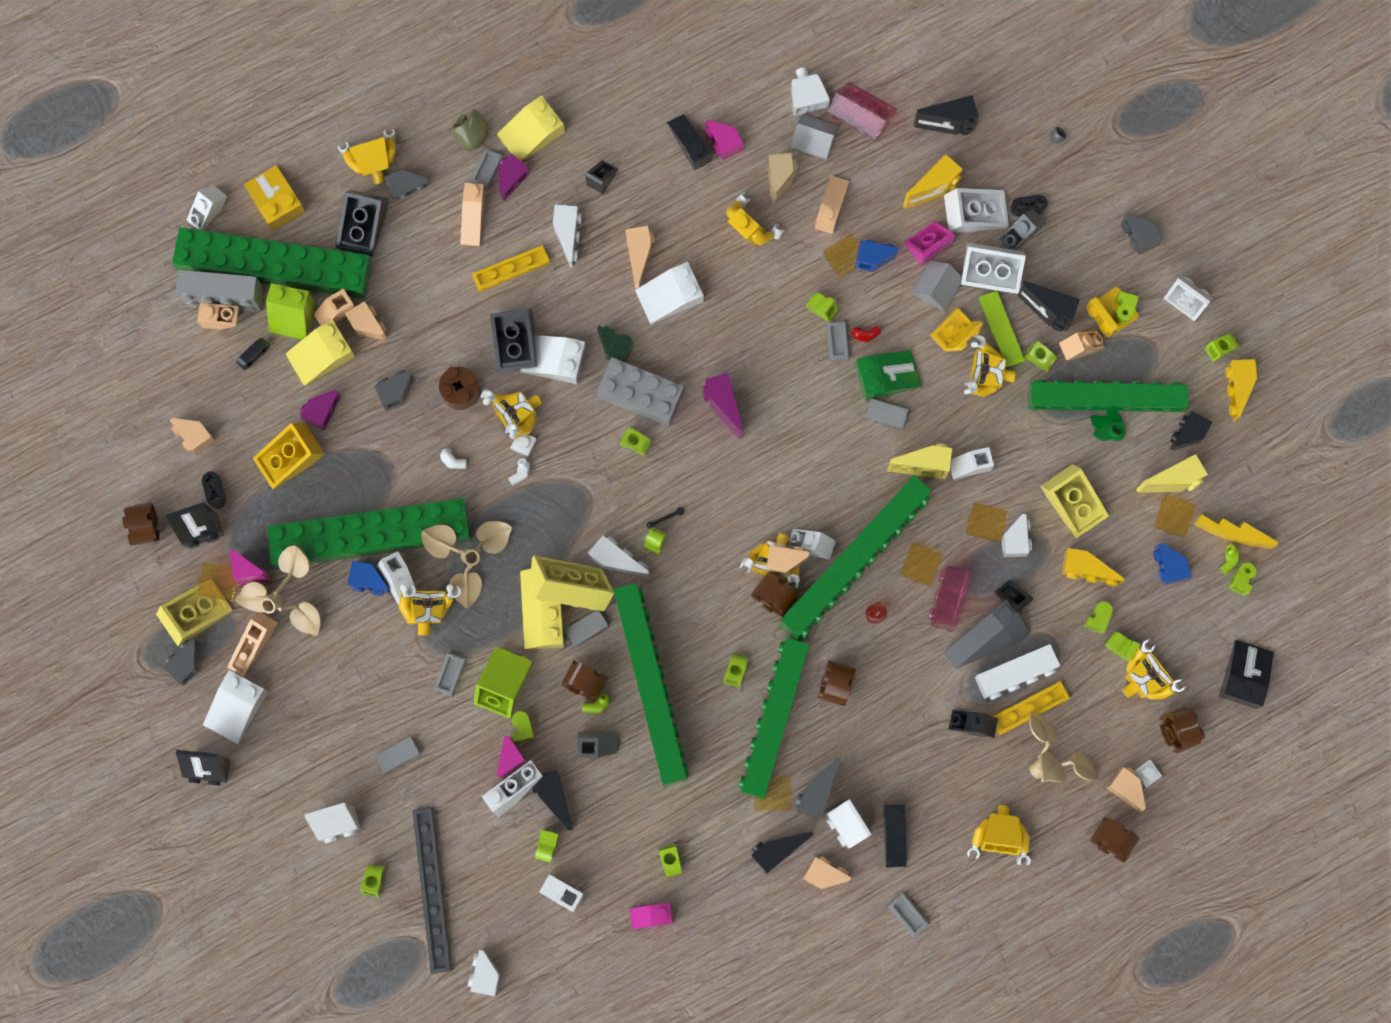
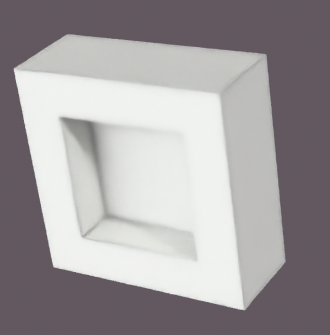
[511,434,537,457]
[1134,760,1162,788]

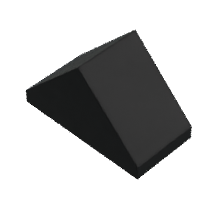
[585,160,618,194]
[995,580,1033,613]

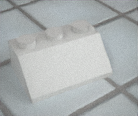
[961,243,1026,294]

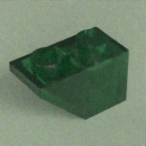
[597,325,634,363]

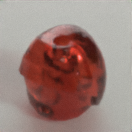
[865,602,887,624]

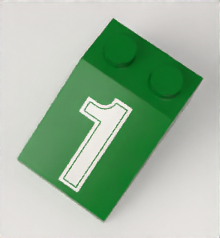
[855,350,921,401]

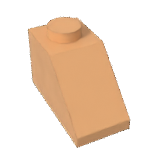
[1107,767,1146,812]

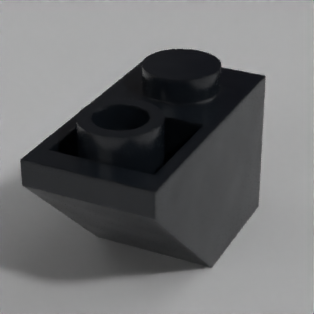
[1170,411,1212,450]
[949,710,998,738]

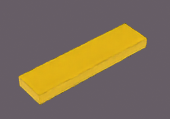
[472,245,550,292]
[993,681,1070,736]

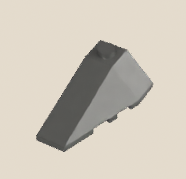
[943,600,1029,668]

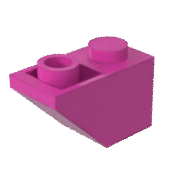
[704,120,744,160]

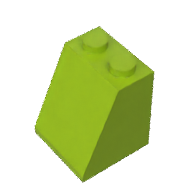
[266,283,317,340]
[473,647,532,719]

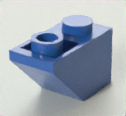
[855,239,899,272]
[1153,543,1192,585]
[347,561,390,596]

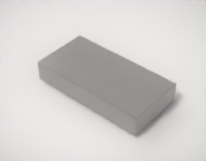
[470,148,503,190]
[826,321,849,362]
[865,398,908,429]
[565,610,609,647]
[433,653,466,697]
[375,736,421,774]
[887,893,929,938]

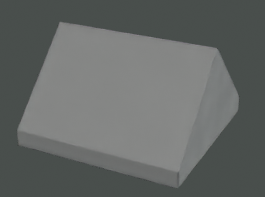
[790,114,839,160]
[911,260,962,312]

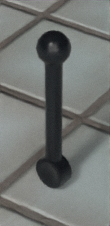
[646,507,684,529]

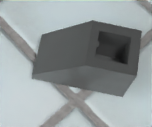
[384,169,429,200]
[1000,209,1046,250]
[1121,214,1163,255]
[374,370,414,411]
[163,639,199,686]
[577,732,618,758]

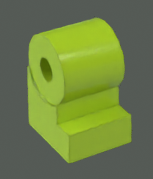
[1114,291,1139,324]
[806,292,839,322]
[1205,333,1240,362]
[1023,341,1057,372]
[618,427,652,456]
[644,527,668,555]
[1227,562,1256,596]
[1084,601,1113,634]
[1105,631,1140,662]
[723,653,749,688]
[512,711,534,743]
[535,829,560,863]
[658,843,682,878]
[360,864,385,898]

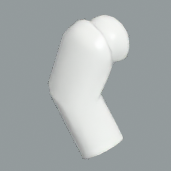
[440,448,467,469]
[508,458,530,486]

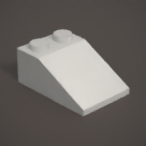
[944,188,1009,233]
[635,262,704,325]
[1164,275,1212,321]
[521,335,586,384]
[203,670,268,744]
[305,802,361,844]

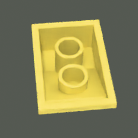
[497,95,565,162]
[286,319,355,386]
[887,444,952,479]
[1136,454,1208,493]
[1041,464,1109,538]
[156,578,233,646]

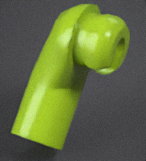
[1219,544,1239,575]
[582,694,610,714]

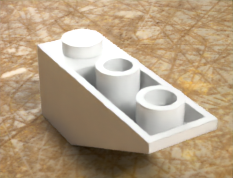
[553,205,582,267]
[588,535,649,577]
[377,551,416,605]
[482,760,542,817]

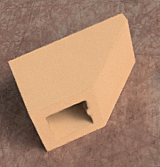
[313,289,354,326]
[345,301,387,340]
[197,303,239,330]
[1059,331,1105,360]
[170,418,215,455]
[766,544,810,575]
[803,856,851,889]

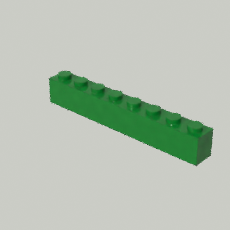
[1028,380,1188,412]
[738,637,809,800]

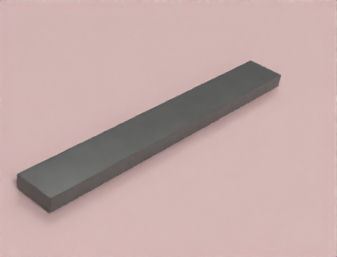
[412,808,452,974]

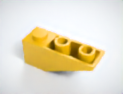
[1225,359,1257,422]
[1062,548,1124,587]

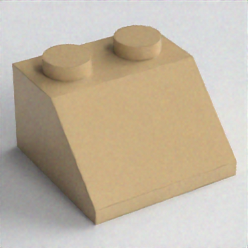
[767,153,797,205]

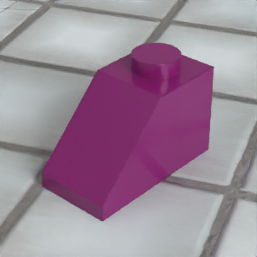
[499,153,530,201]
[300,390,341,431]

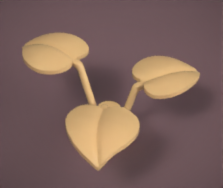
[422,521,512,608]
[235,545,321,636]
[1028,713,1097,783]

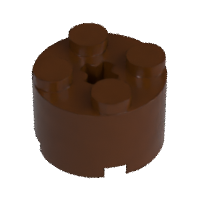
[439,367,480,410]
[122,502,160,546]
[750,572,798,618]
[561,660,609,703]
[818,660,856,706]
[1160,707,1205,753]
[1090,817,1140,863]

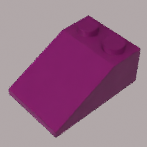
[702,373,743,439]

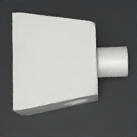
[791,67,830,116]

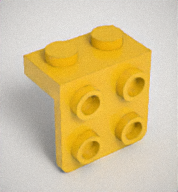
[1086,287,1139,338]
[930,308,984,352]

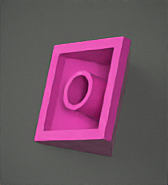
[904,221,955,266]
[230,549,272,586]
[497,735,527,779]

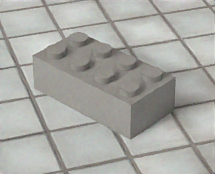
[176,270,264,312]
[596,358,684,427]

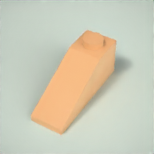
[815,175,849,234]
[460,183,486,247]
[625,226,655,289]
[227,612,278,678]

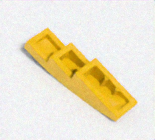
[1193,514,1279,549]

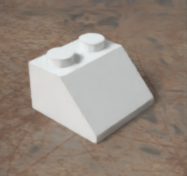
[826,799,871,849]

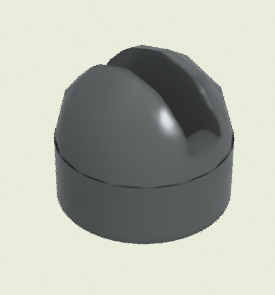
[1050,127,1067,143]

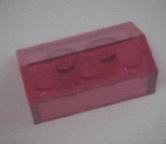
[828,82,897,140]
[927,566,973,632]

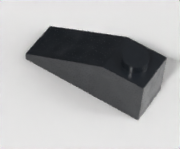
[667,114,711,171]
[532,770,573,831]
[883,804,906,868]
[751,831,814,874]

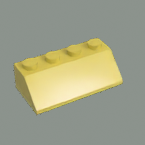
[530,555,614,611]
[520,569,565,650]

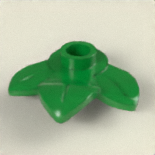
[1090,410,1126,441]

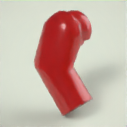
[851,325,882,343]

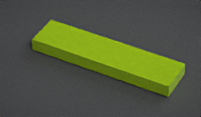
[978,291,1025,369]

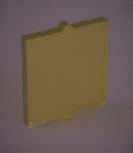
[823,235,859,278]
[1154,495,1196,538]
[966,503,1007,543]
[900,543,942,587]
[198,562,237,601]
[754,777,792,811]

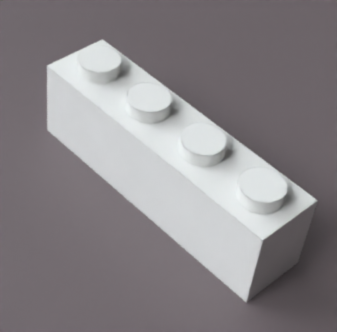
[975,644,1060,700]

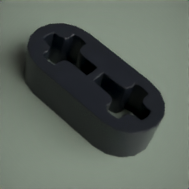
[1010,195,1048,217]
[236,338,270,370]
[202,471,226,509]

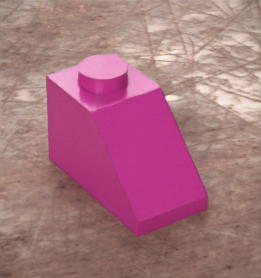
[630,902,673,929]

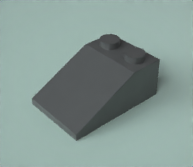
[795,758,841,820]

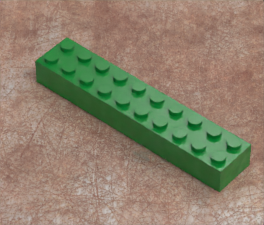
[172,227,372,299]
[779,475,932,641]
[267,498,471,569]
[613,583,689,788]

